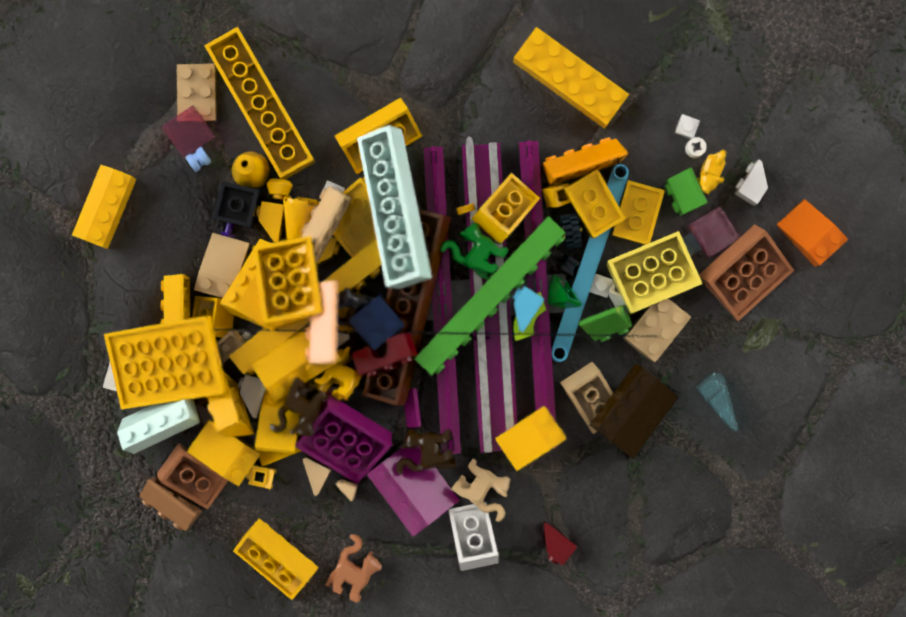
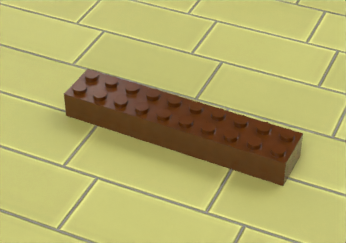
[363,209,451,406]

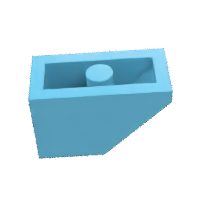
[513,287,544,333]

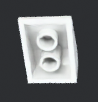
[448,502,499,571]

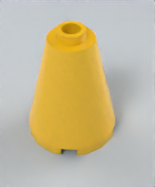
[232,151,270,189]
[283,196,320,240]

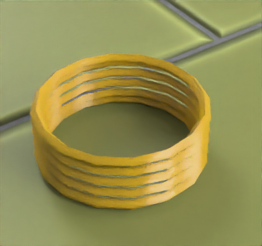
[456,203,476,215]

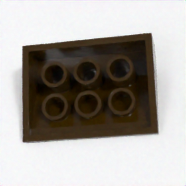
[589,364,679,459]

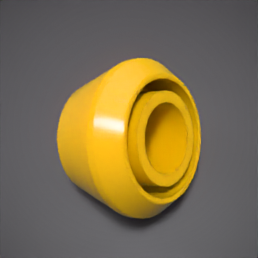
[267,179,293,200]

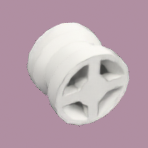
[685,137,706,158]

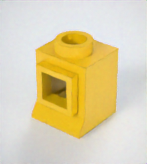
[246,464,277,490]

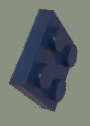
[349,295,404,350]

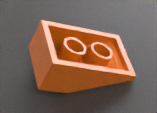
[776,199,849,267]

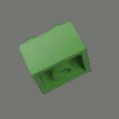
[664,167,707,216]

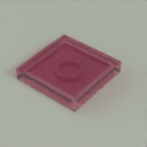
[161,105,216,158]
[688,206,740,258]

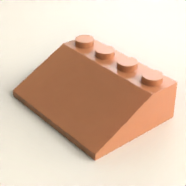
[699,224,794,321]

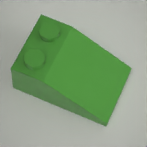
[579,304,633,342]

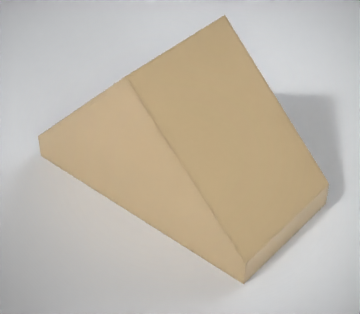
[302,457,332,496]

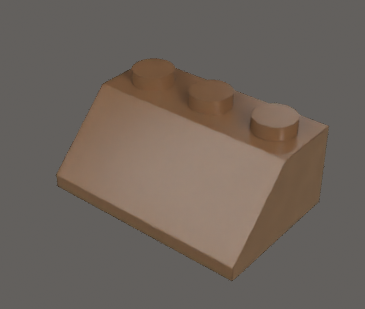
[139,477,203,531]

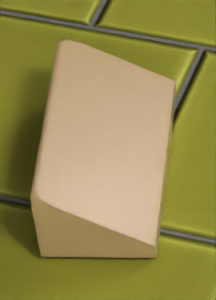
[336,479,358,501]

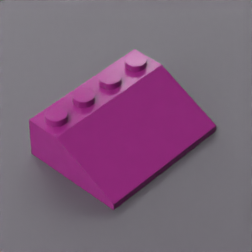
[296,394,392,484]
[367,447,460,537]

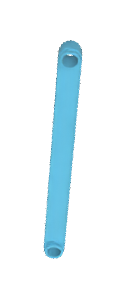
[551,164,629,362]

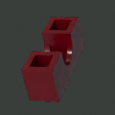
[352,333,418,378]

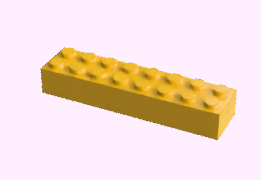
[204,27,316,180]

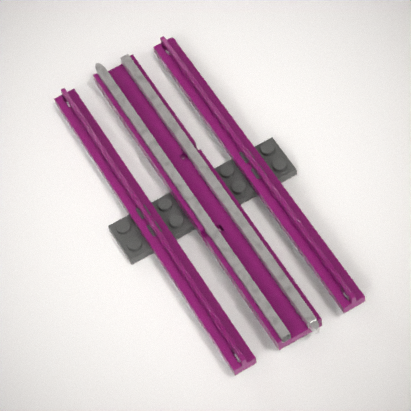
[424,137,566,454]

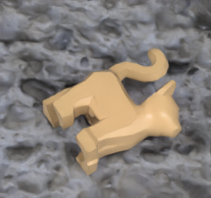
[452,459,511,522]

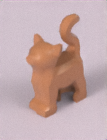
[326,534,382,603]

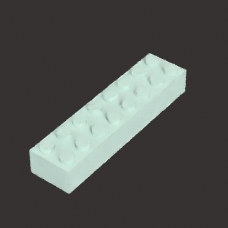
[357,125,432,289]

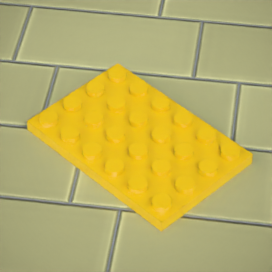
[104,315,227,409]

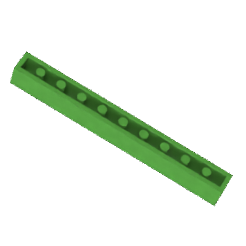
[415,216,565,375]

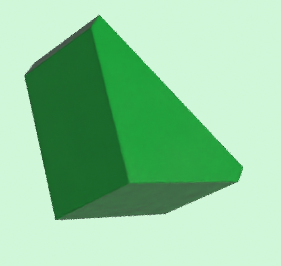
[547,275,582,309]

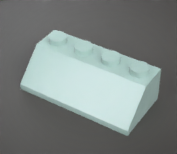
[117,398,200,454]

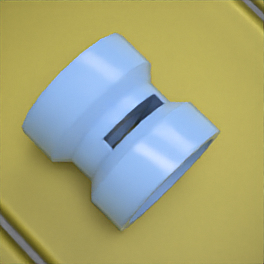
[185,147,212,173]

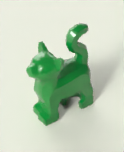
[440,223,508,281]

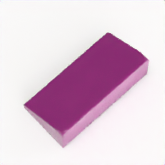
[404,388,422,428]

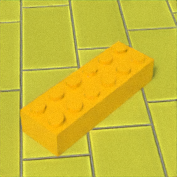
[513,27,629,129]

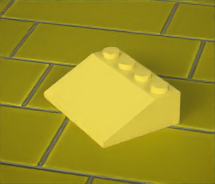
[606,231,703,314]

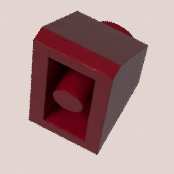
[543,521,577,565]

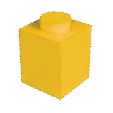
[541,183,571,208]

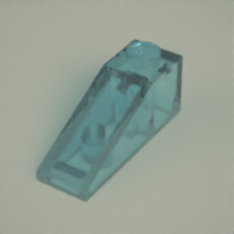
[694,372,738,431]

